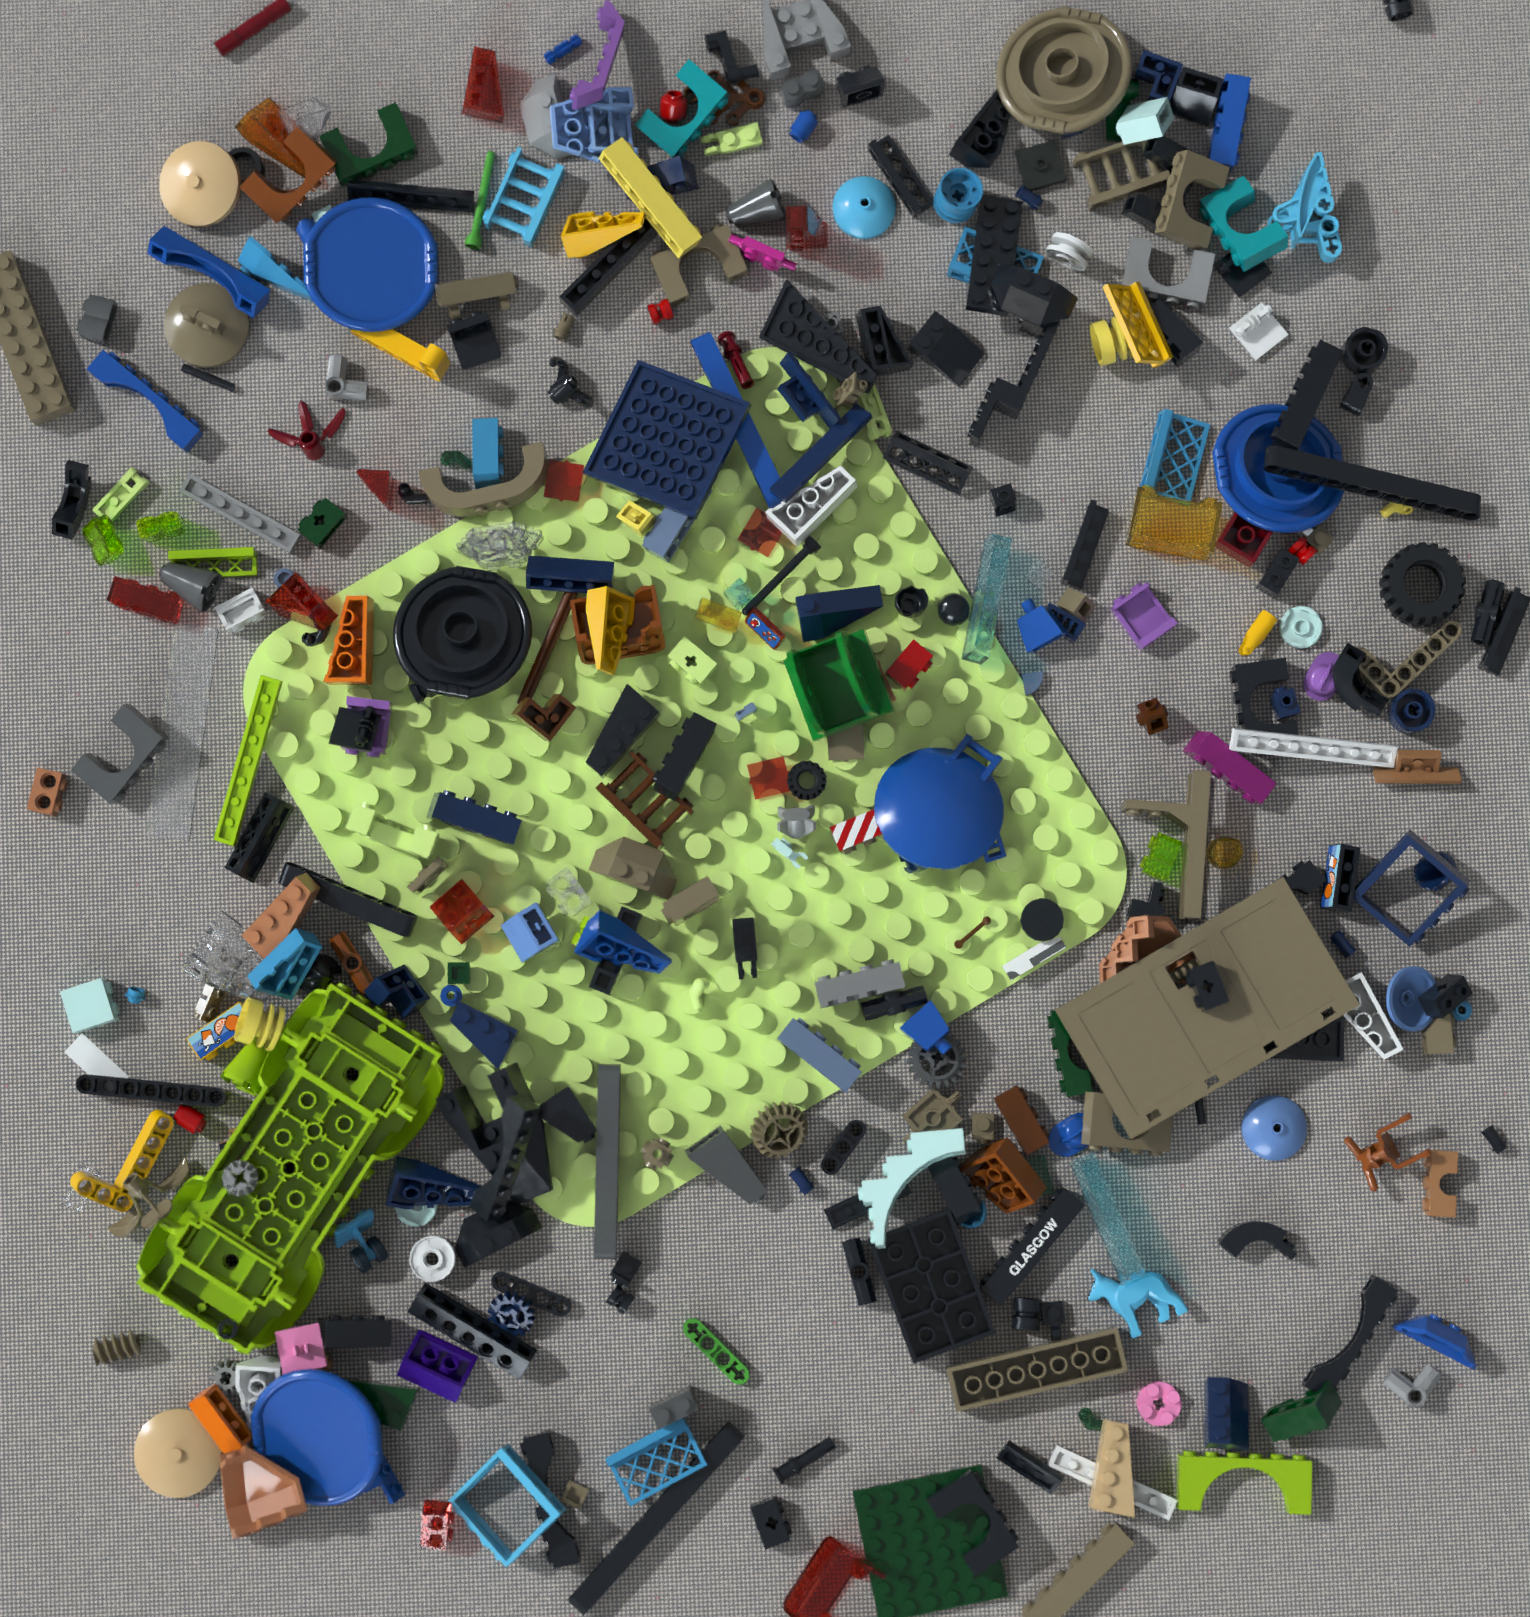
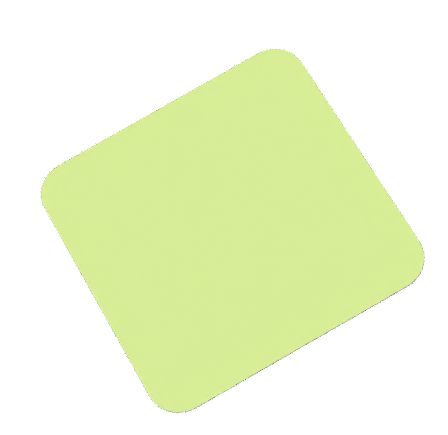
[243,347,1127,1227]

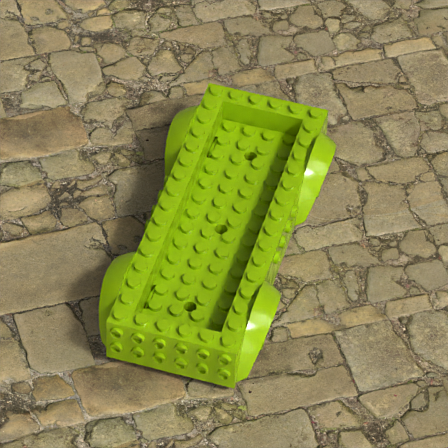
[136,983,445,1355]

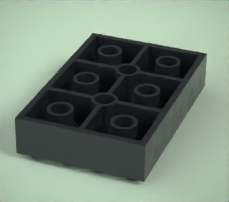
[867,1208,996,1364]

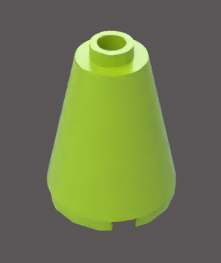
[220,1037,269,1096]

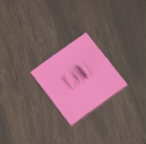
[275,1323,327,1375]

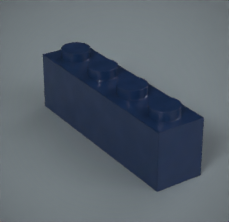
[526,555,614,593]

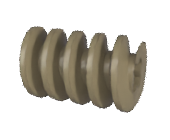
[92,1329,141,1366]

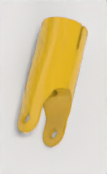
[1238,610,1278,656]

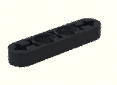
[491,1271,572,1316]

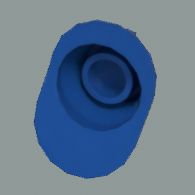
[1048,1113,1089,1157]

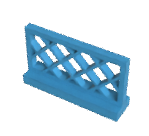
[946,227,1044,284]
[1138,408,1210,506]
[605,1417,708,1507]

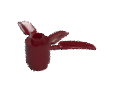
[268,401,346,461]

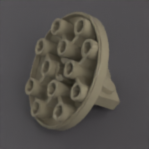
[164,283,250,368]

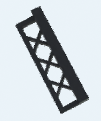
[867,135,933,219]
[883,431,973,495]
[1061,499,1109,590]
[1478,587,1530,677]
[224,792,294,883]

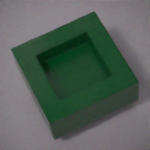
[448,962,470,984]

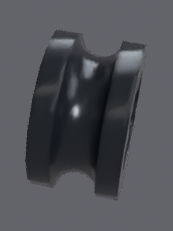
[217,1319,239,1340]

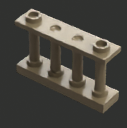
[1072,140,1170,211]

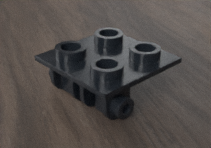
[1213,253,1272,298]
[329,706,382,752]

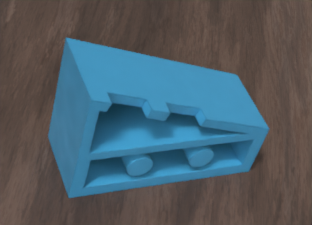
[472,418,504,489]
[247,928,322,1000]

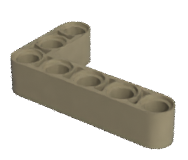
[1357,620,1462,699]

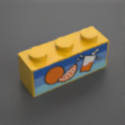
[186,1001,244,1061]

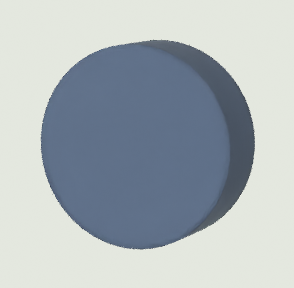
[274,568,296,590]

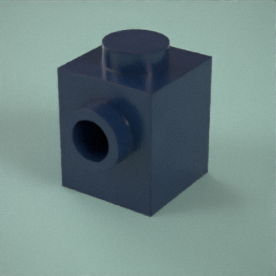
[1269,686,1301,721]

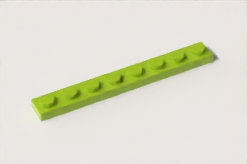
[213,675,283,846]

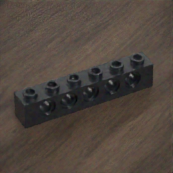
[408,1282,537,1380]

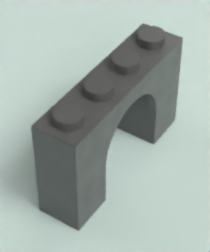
[71,704,169,804]

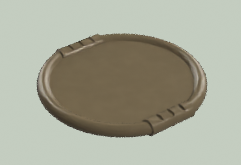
[996,6,1132,135]

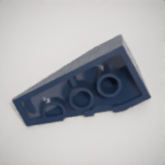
[795,585,883,643]

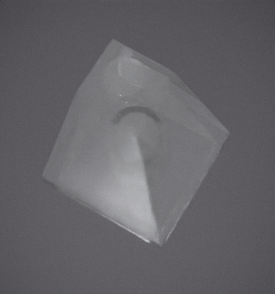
[278,97,331,140]

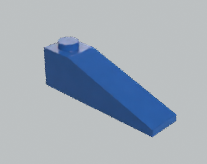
[574,910,672,974]

